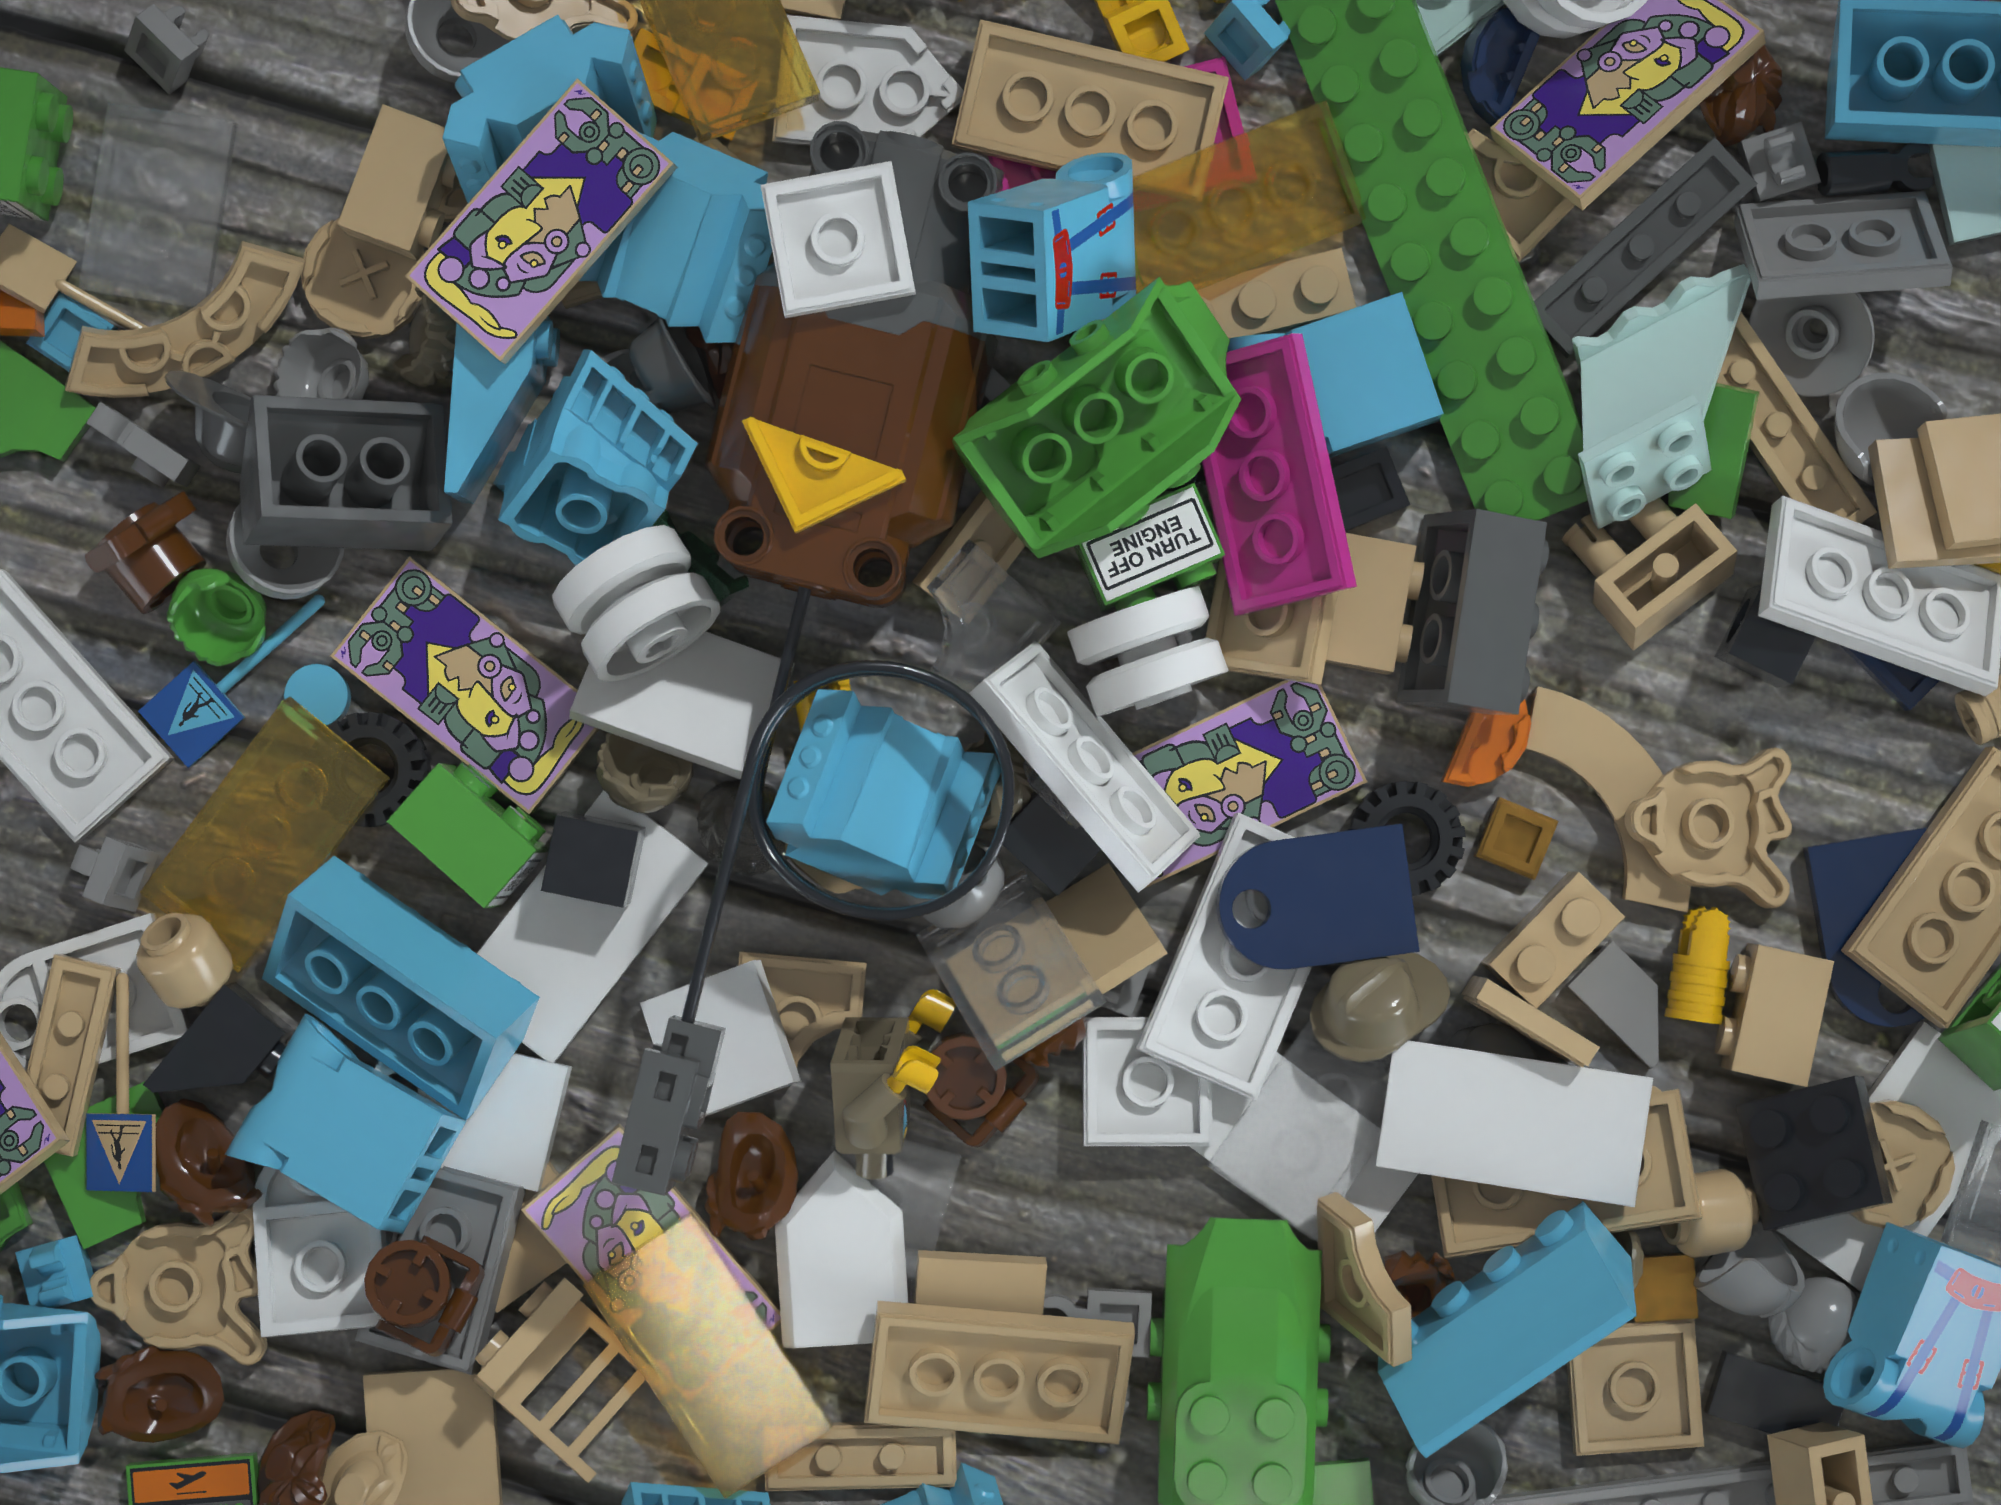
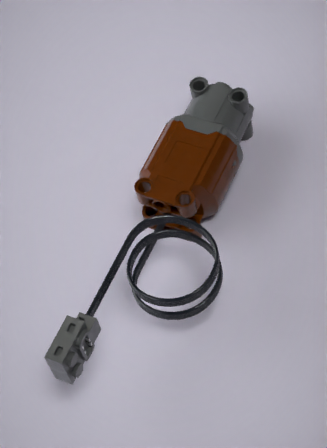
[611,121,1015,1196]

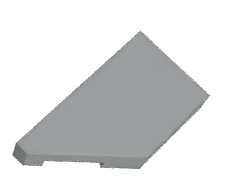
[1565,940,1659,1069]

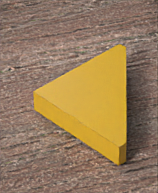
[742,417,906,533]

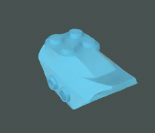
[0,1295,101,1473]

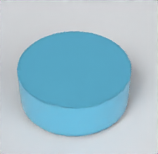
[284,664,351,729]

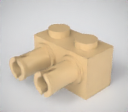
[1562,497,1737,651]

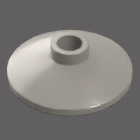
[1749,293,1875,397]

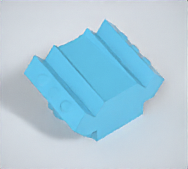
[442,14,658,203]
[579,132,772,343]
[493,349,698,565]
[766,689,1001,899]

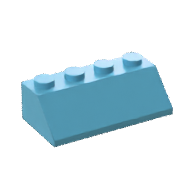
[1825,0,2001,147]
[262,856,540,1121]
[1378,1201,1637,1458]

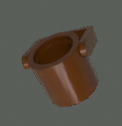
[85,490,207,614]
[923,1031,1039,1148]
[364,1235,485,1357]

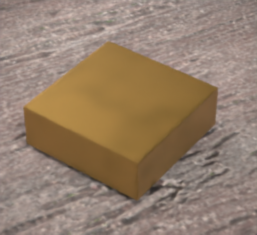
[1474,797,1559,880]
[1631,1253,1699,1323]

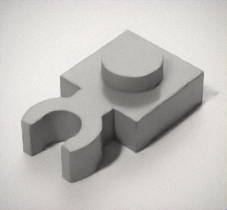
[86,402,201,488]
[1044,1288,1152,1358]

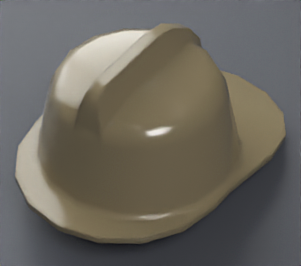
[1310,953,1450,1062]

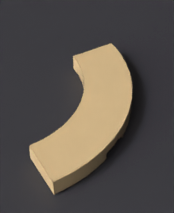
[65,241,305,398]
[1525,686,1691,912]

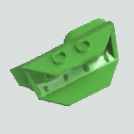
[952,277,1241,559]
[1146,1217,1331,1505]

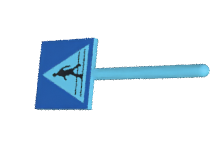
[138,594,325,768]

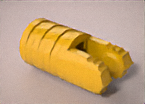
[1664,906,1731,1025]

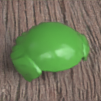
[167,568,267,666]

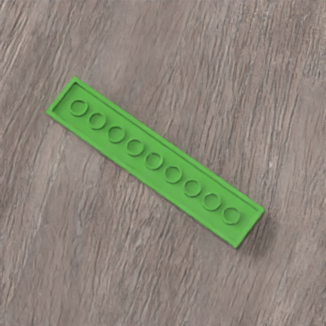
[1275,0,1588,521]

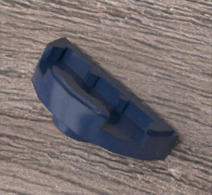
[1460,8,1540,126]

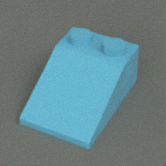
[444,316,560,504]

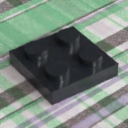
[1736,1076,1893,1231]

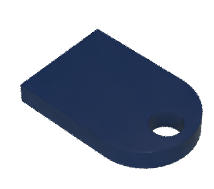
[1216,824,1420,970]
[1803,827,1928,1027]

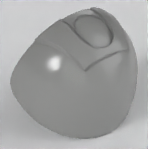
[1834,373,1947,486]
[1694,1219,1805,1318]

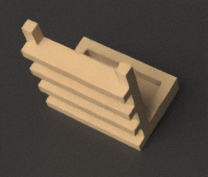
[473,1278,674,1483]

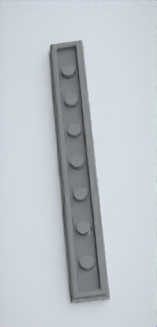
[1491,1440,1974,1505]

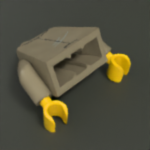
[830,989,957,1179]

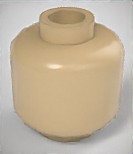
[136,913,233,1009]
[1660,1169,1760,1258]

